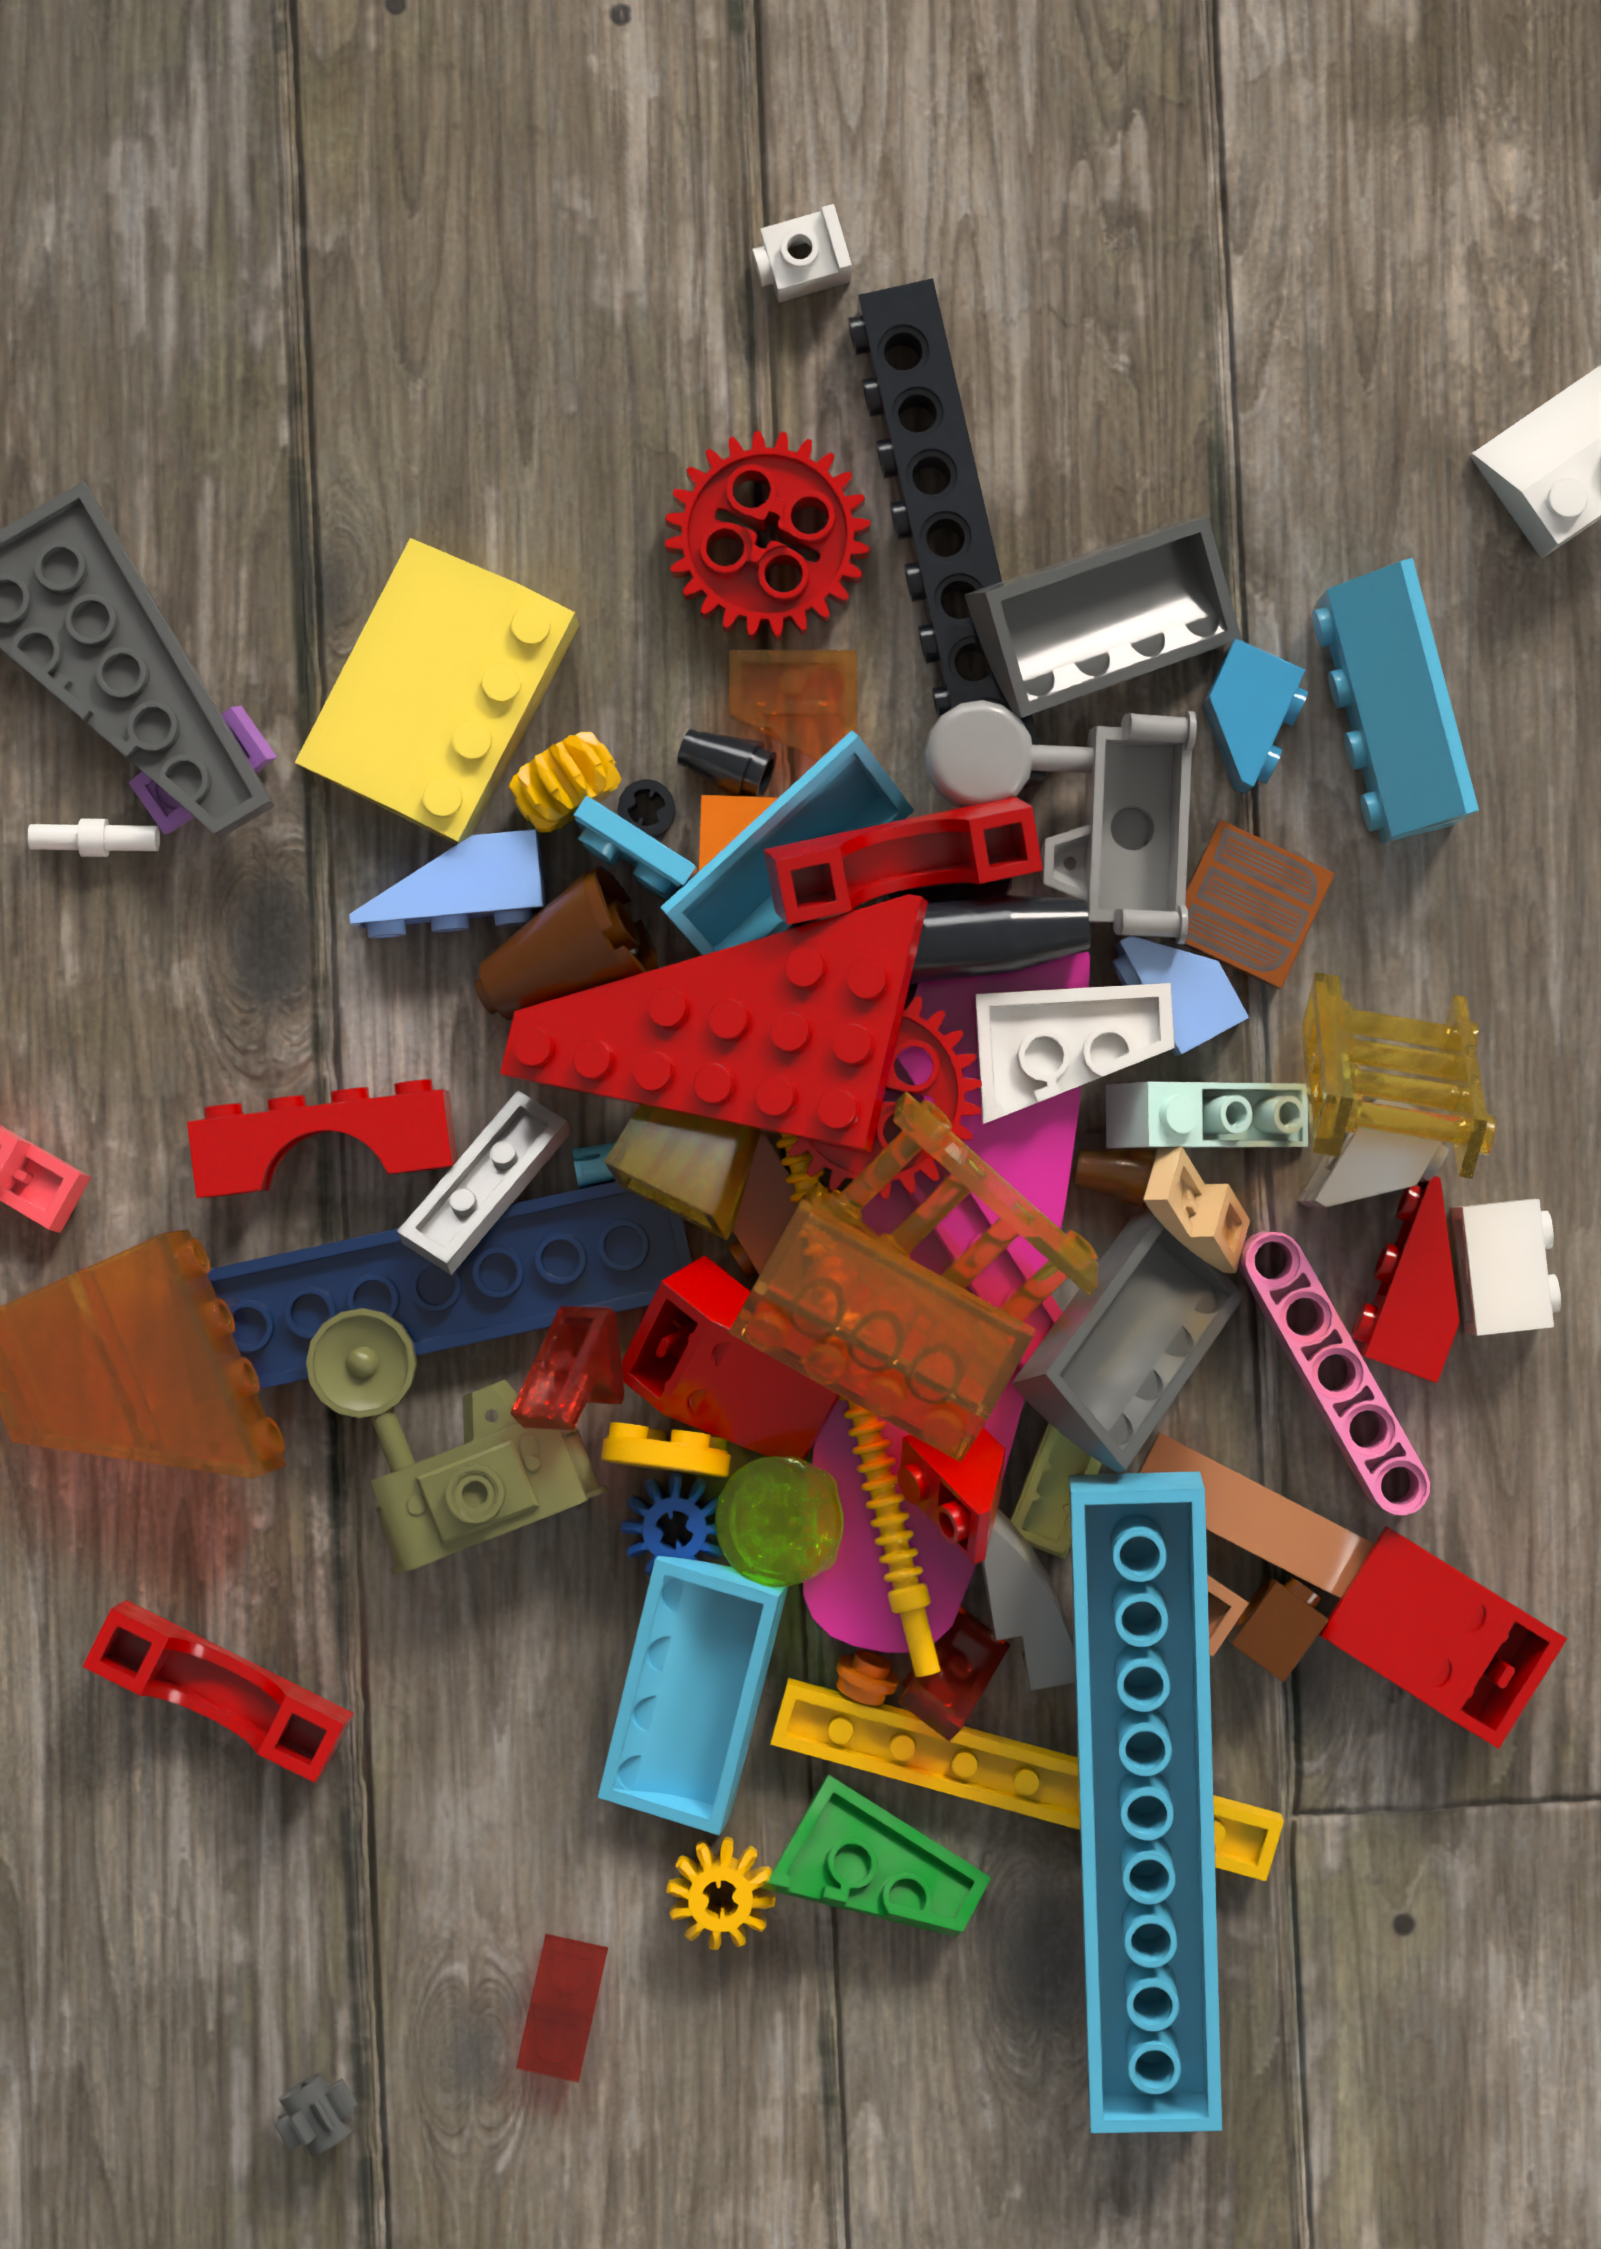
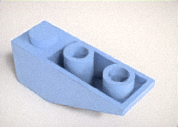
[349,829,547,938]

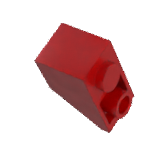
[897,1411,1005,1565]

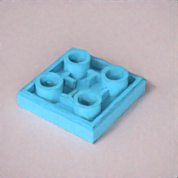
[574,796,698,901]

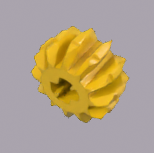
[509,732,622,832]
[666,1837,776,1950]

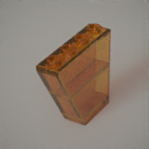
[0,1229,287,1479]

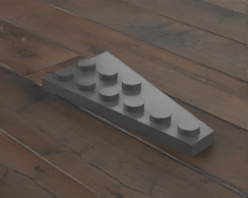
[0,481,275,838]

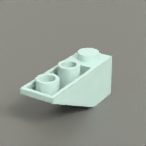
[1106,1082,1308,1148]

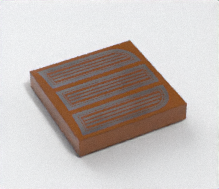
[1168,819,1335,990]

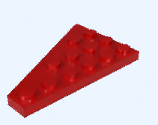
[500,894,928,1152]

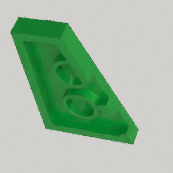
[762,1775,992,1937]

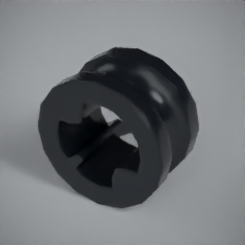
[618,779,676,838]

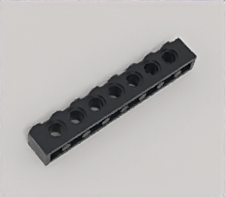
[848,278,1046,789]

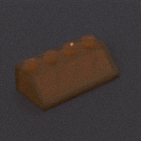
[728,1199,1036,1462]

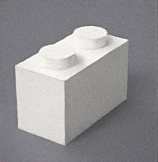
[1451,1199,1561,1336]

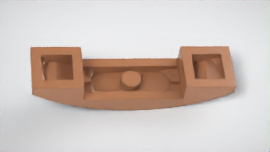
[1138,1432,1375,1598]

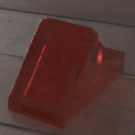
[510,1306,624,1431]
[898,1607,1010,1741]

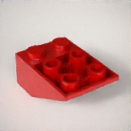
[615,1255,852,1469]
[1319,1526,1568,1749]

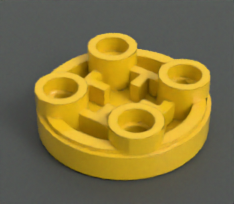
[601,1422,731,1477]

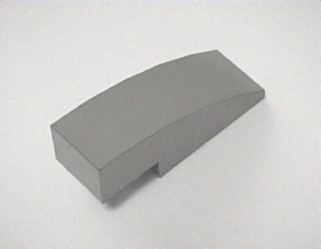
[981,1509,1075,1691]

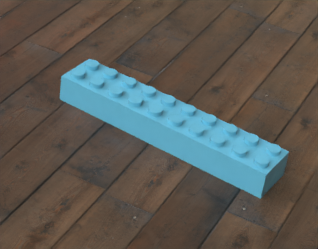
[1069,1471,1222,2133]

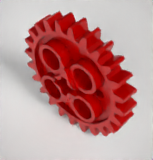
[664,431,871,641]
[778,996,982,1200]

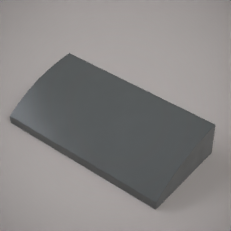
[965,516,1242,718]
[1012,1209,1244,1472]

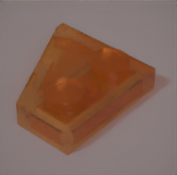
[729,650,857,761]

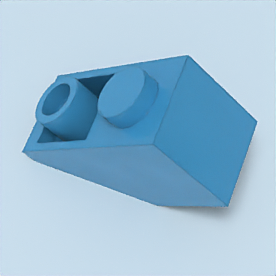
[1202,638,1308,794]

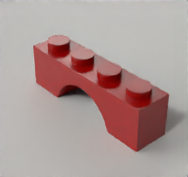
[763,796,1043,925]
[187,1079,458,1198]
[82,1600,354,1783]

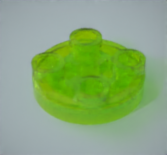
[715,1456,844,1587]

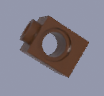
[1225,1575,1329,1683]

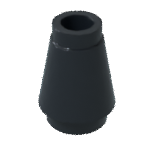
[677,729,777,797]

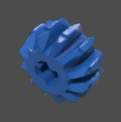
[621,1472,730,1577]

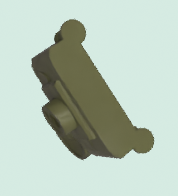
[306,1308,608,1575]

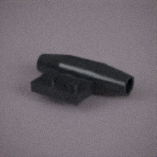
[883,877,1091,984]

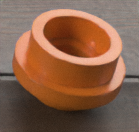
[836,1650,899,1706]

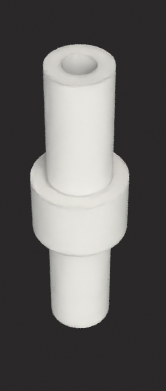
[28,818,160,857]

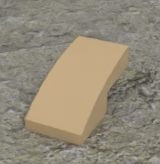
[1143,1147,1250,1273]

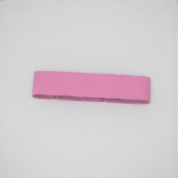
[1238,1232,1430,1515]

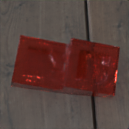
[516,1934,608,2083]

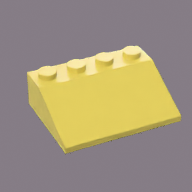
[295,538,580,845]

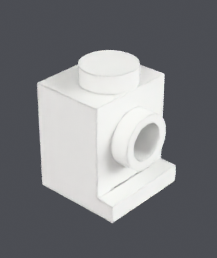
[752,204,852,303]

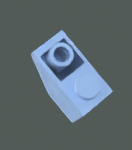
[1112,935,1249,1057]

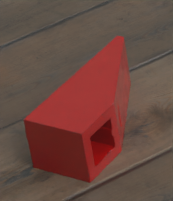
[1351,1176,1460,1383]

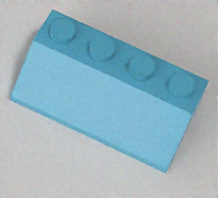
[1312,558,1479,844]

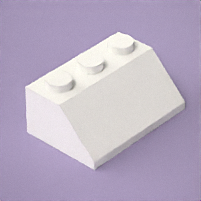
[1470,365,1601,559]

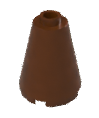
[474,866,659,1020]

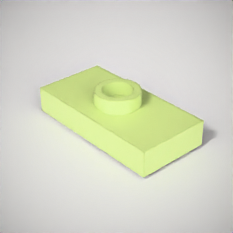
[1009,1421,1102,1559]

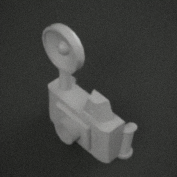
[924,700,1197,944]

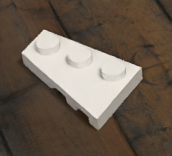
[974,983,1175,1125]

